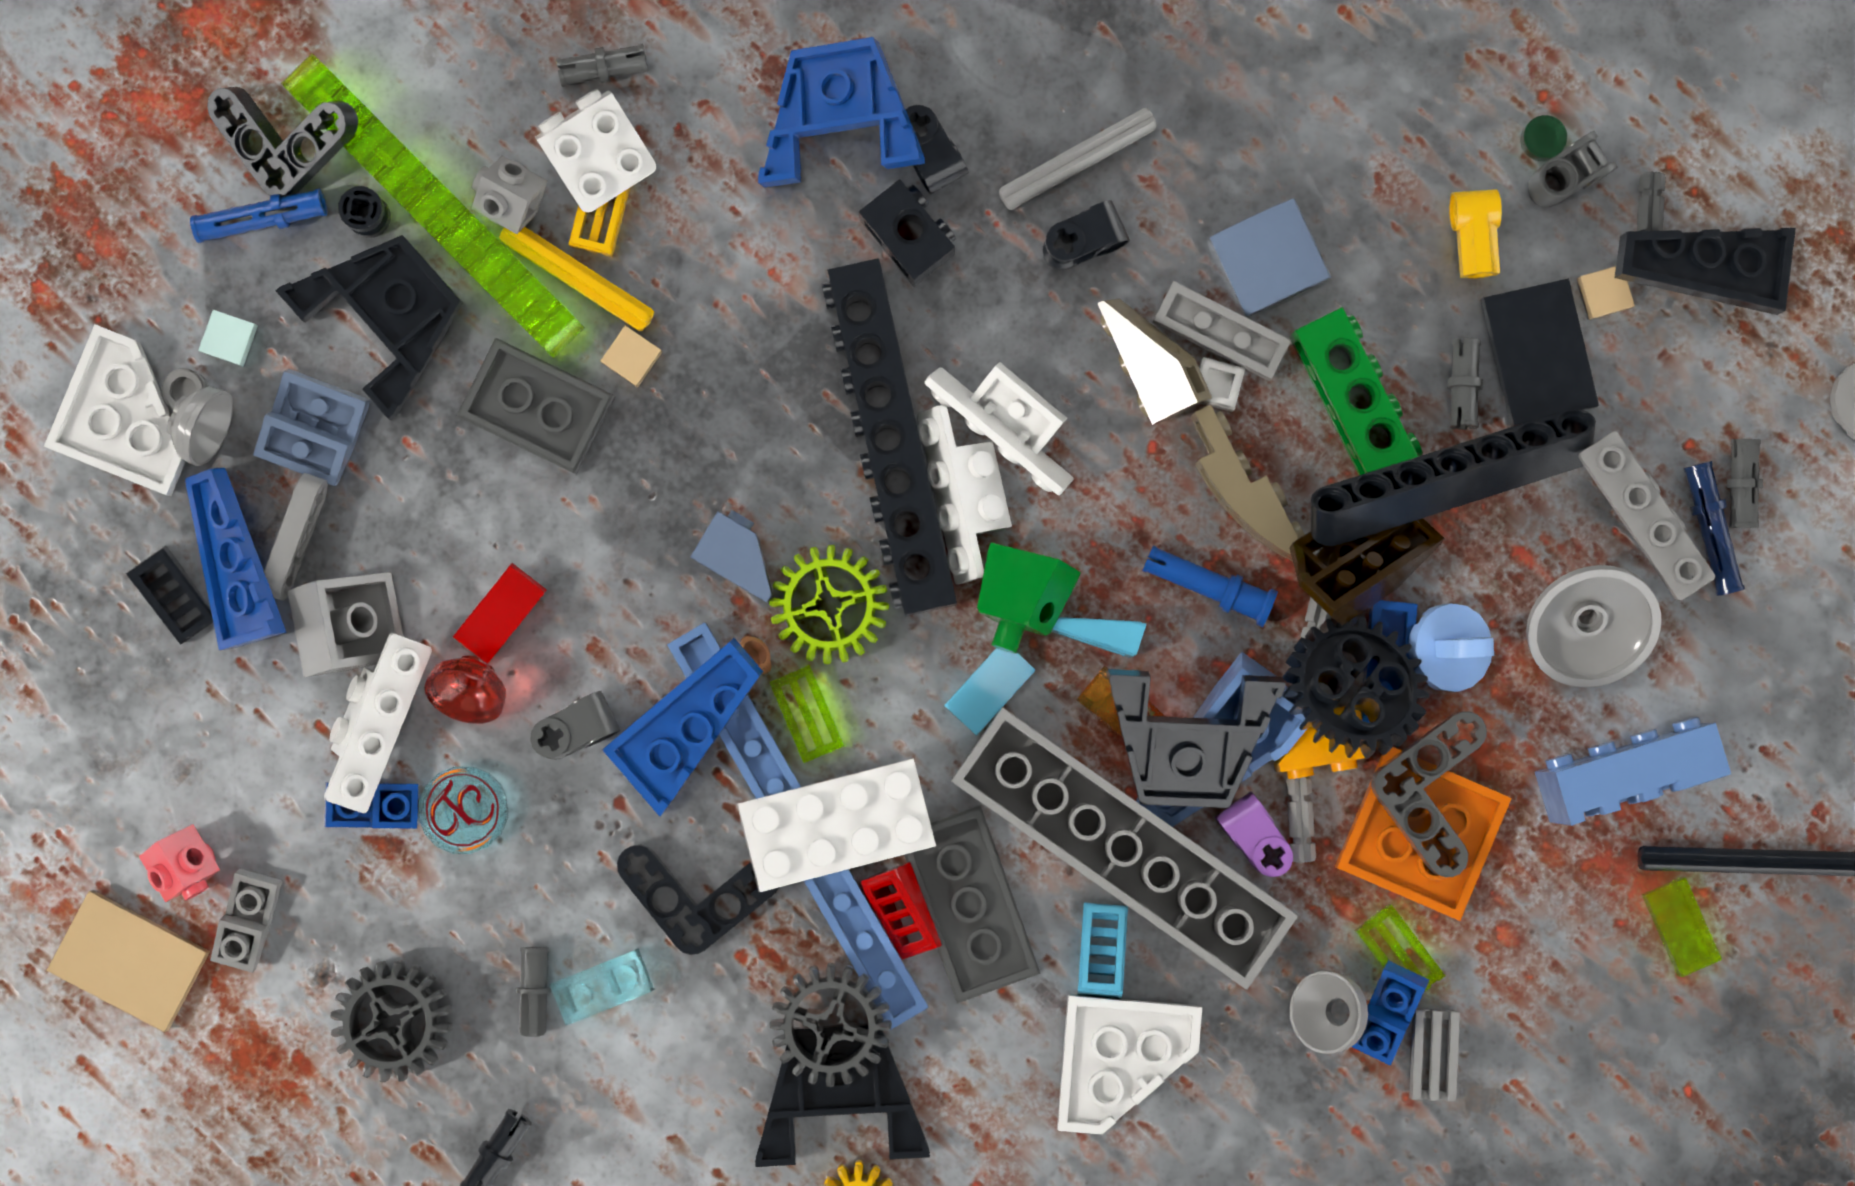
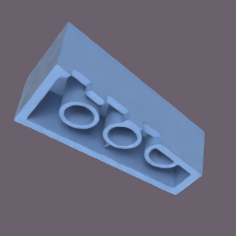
[1535,717,1731,826]

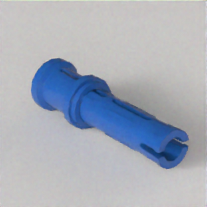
[1142,545,1278,628]

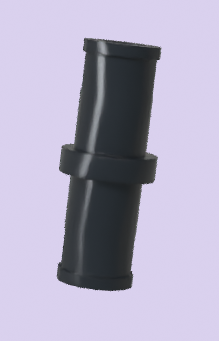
[460,1109,532,1186]

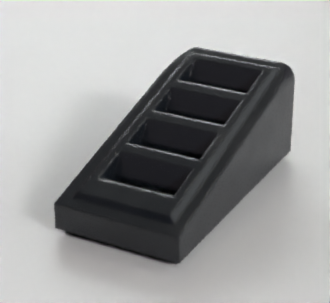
[126,545,213,645]

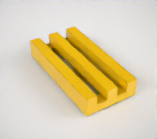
[568,188,630,258]

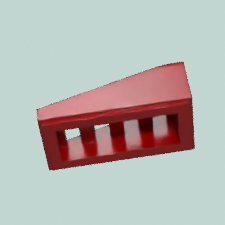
[860,862,942,960]

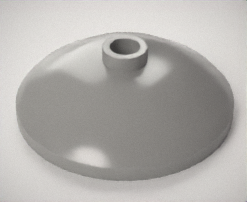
[1526,565,1661,688]

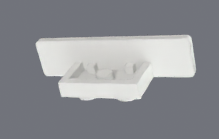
[924,362,1074,495]
[918,405,1012,584]
[324,633,432,813]

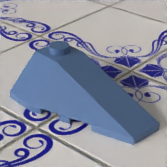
[1136,652,1307,827]

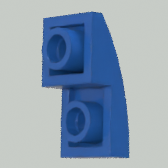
[324,782,418,829]
[1352,960,1429,1066]

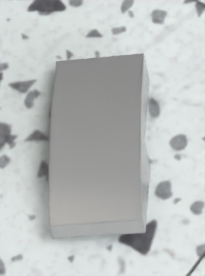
[210,868,283,973]

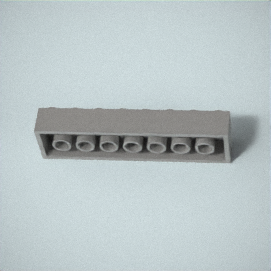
[950,708,1298,990]

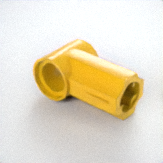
[1449,189,1502,279]

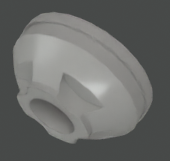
[167,386,233,466]
[1290,971,1368,1054]

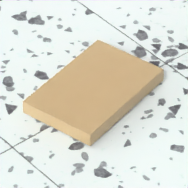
[46,890,210,1032]

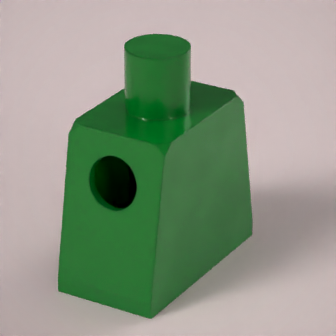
[977,543,1081,654]

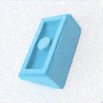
[944,648,1035,736]

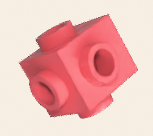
[139,824,220,902]

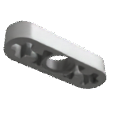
[264,473,328,601]

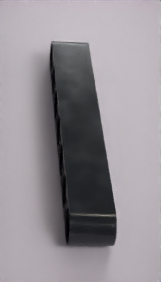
[1311,409,1596,546]

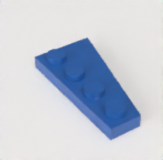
[185,468,286,651]
[602,638,764,817]

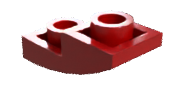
[453,563,547,664]

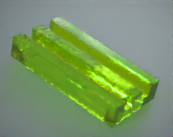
[769,665,845,763]
[1354,904,1446,992]

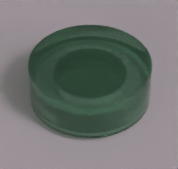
[1520,115,1567,162]

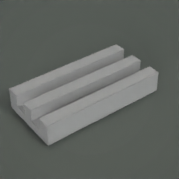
[1409,1009,1460,1102]

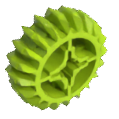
[769,545,889,665]

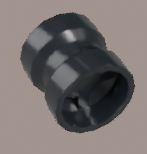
[338,186,391,238]

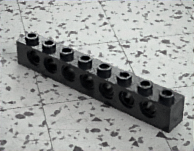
[821,258,957,617]

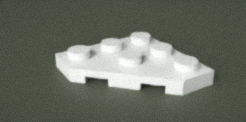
[44,324,186,497]
[1057,994,1202,1134]

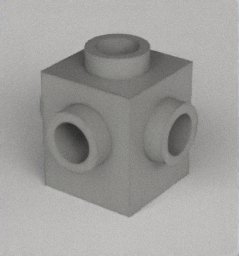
[471,155,548,234]

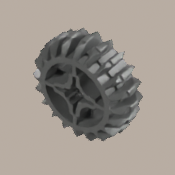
[330,960,453,1082]
[770,963,892,1087]

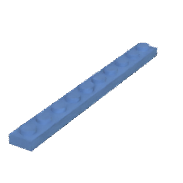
[667,622,929,1030]

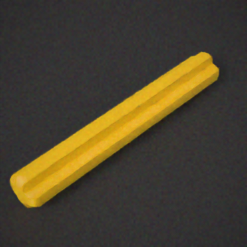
[499,227,654,331]

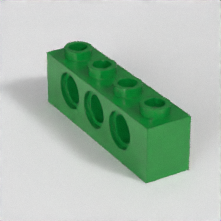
[1289,307,1423,475]

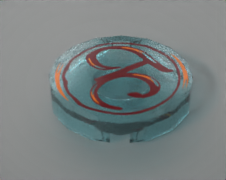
[419,767,508,854]

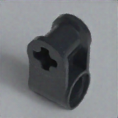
[906,105,969,195]
[1042,200,1130,270]

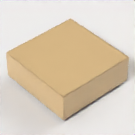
[1577,266,1635,320]
[600,325,662,388]

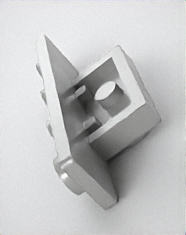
[1578,431,1715,601]

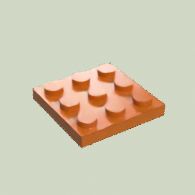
[1335,747,1512,921]

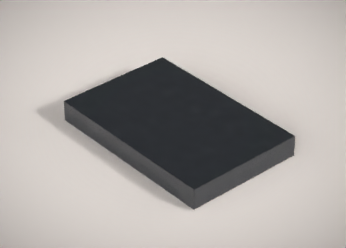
[1480,278,1599,427]

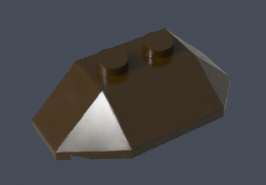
[1289,518,1445,625]

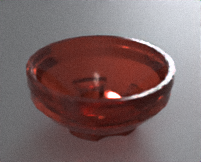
[424,655,507,724]

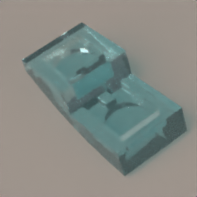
[549,948,655,1026]

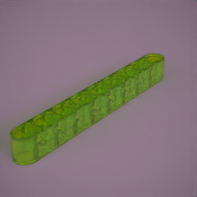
[281,53,585,359]

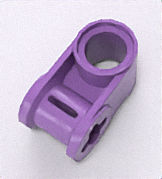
[1215,791,1293,877]

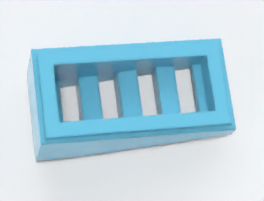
[1051,617,1147,658]
[1077,903,1128,999]

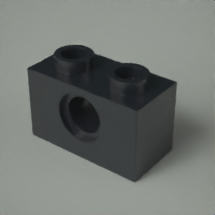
[859,179,956,287]

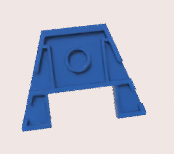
[758,37,925,188]

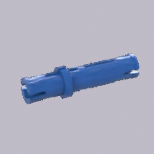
[190,188,328,243]

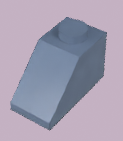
[690,510,774,604]

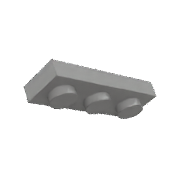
[1152,281,1291,381]

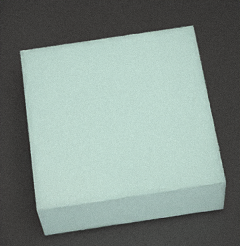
[198,310,258,367]

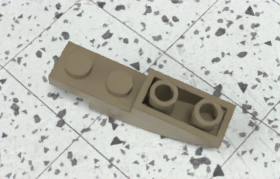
[1190,404,1305,562]

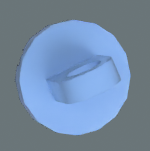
[1408,603,1494,692]

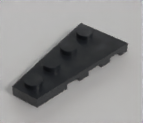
[1614,228,1796,315]

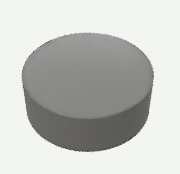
[161,368,209,409]

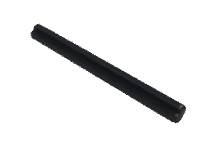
[1637,846,1855,876]

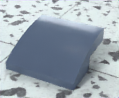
[1210,198,1332,316]
[253,369,371,486]

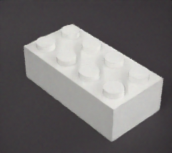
[737,758,936,892]

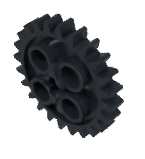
[1282,616,1429,759]

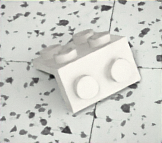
[535,88,656,212]

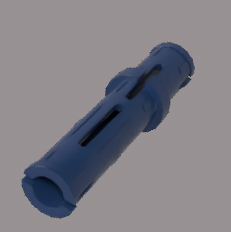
[1683,461,1745,596]

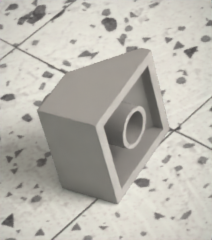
[287,572,404,677]

